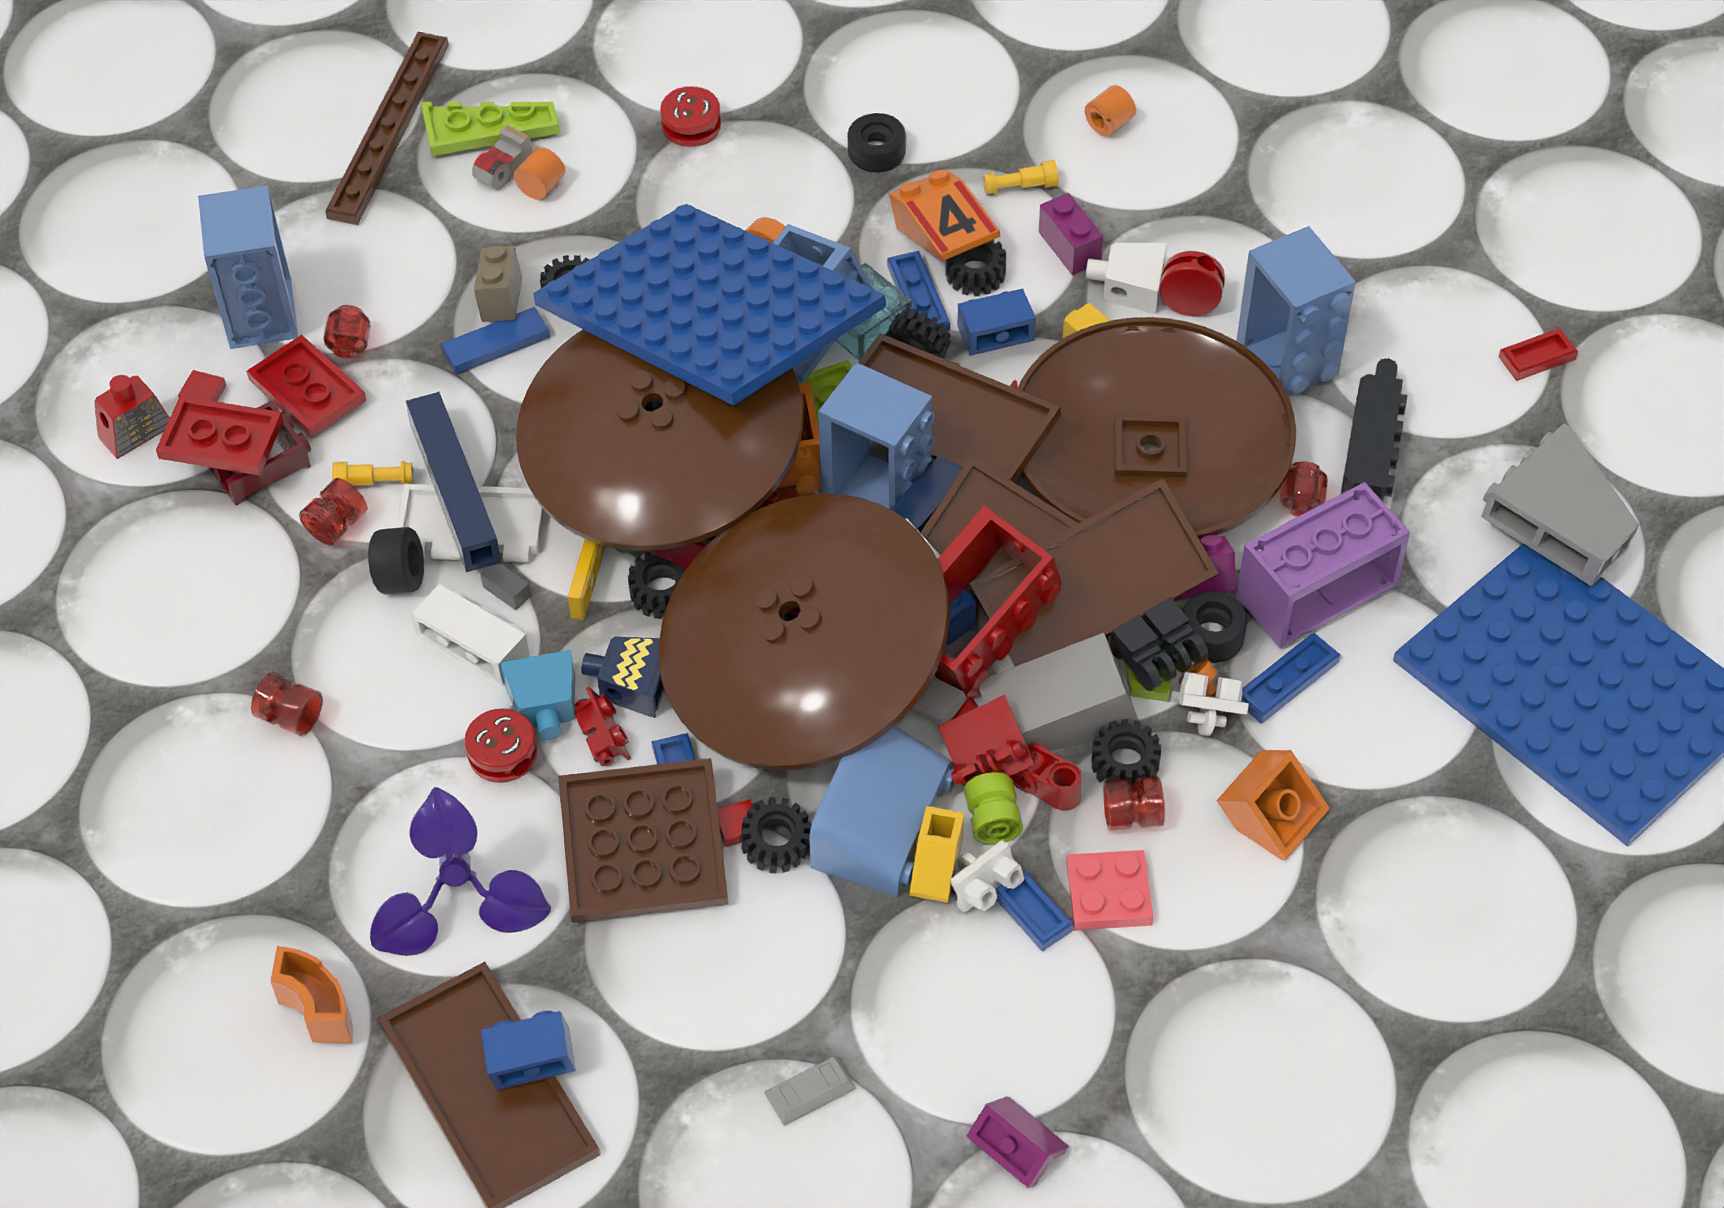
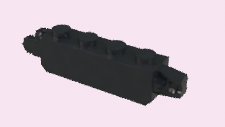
[1340,357,1408,502]

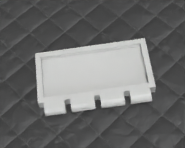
[395,484,544,563]

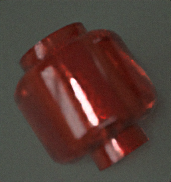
[323,305,371,358]
[1279,461,1328,517]

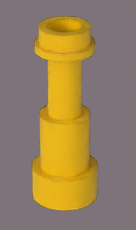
[983,160,1059,195]
[332,461,414,490]

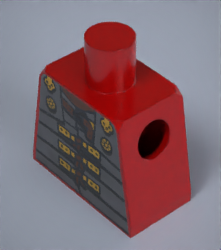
[94,375,170,459]

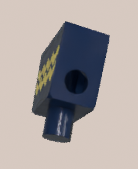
[581,636,664,718]

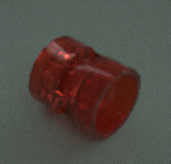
[299,478,368,546]
[251,672,323,736]
[1103,776,1165,831]

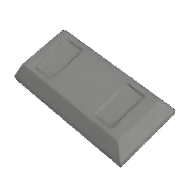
[764,1055,856,1125]

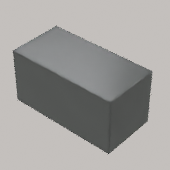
[480,563,531,610]

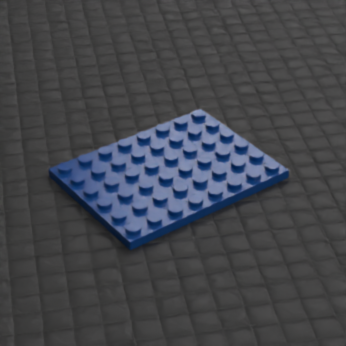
[533,204,886,406]
[1393,544,1724,847]

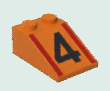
[889,169,1001,261]

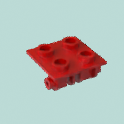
[938,695,1035,788]

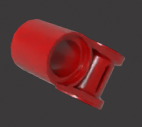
[1010,743,1081,811]

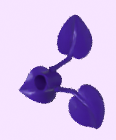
[370,787,551,956]

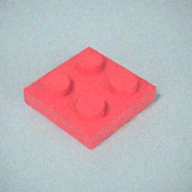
[1066,850,1153,930]

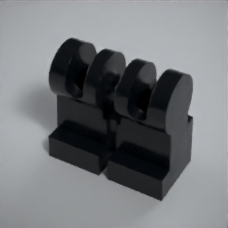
[1110,597,1209,691]

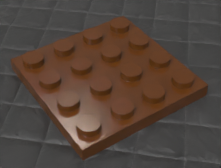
[558,758,728,923]

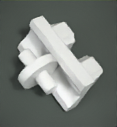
[1171,672,1249,736]
[950,840,1024,912]

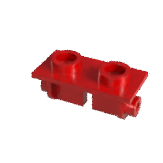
[574,687,631,766]

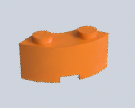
[270,946,353,1044]

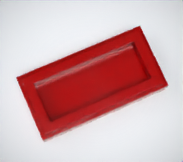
[1499,328,1578,381]

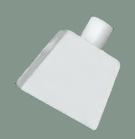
[1086,243,1167,314]

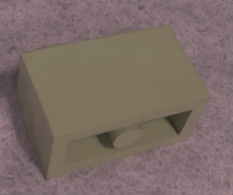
[474,245,522,322]

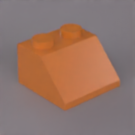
[1216,750,1330,860]

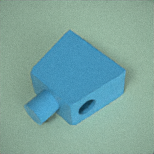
[501,650,575,740]

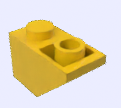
[910,806,964,903]

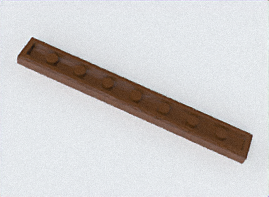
[325,32,449,225]

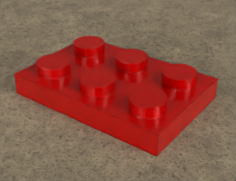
[246,334,367,438]
[156,396,283,476]

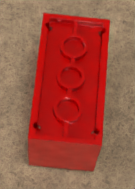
[936,505,1063,695]

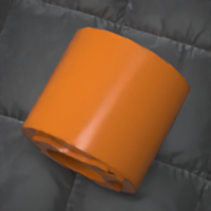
[1085,85,1136,136]
[513,147,566,200]

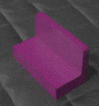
[966,1096,1069,1188]

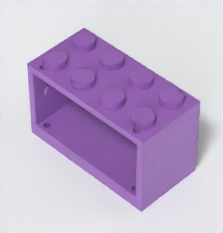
[1236,482,1410,648]

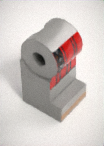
[472,124,532,190]

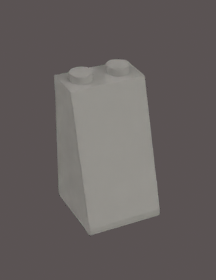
[976,633,1142,751]

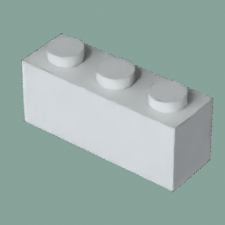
[411,584,530,685]

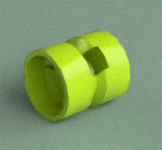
[964,772,1023,845]

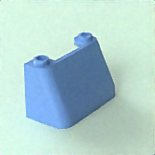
[809,726,955,898]

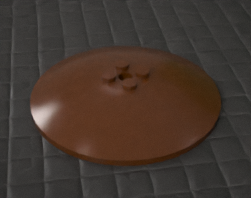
[1017,317,1296,540]
[516,329,804,551]
[659,494,950,770]

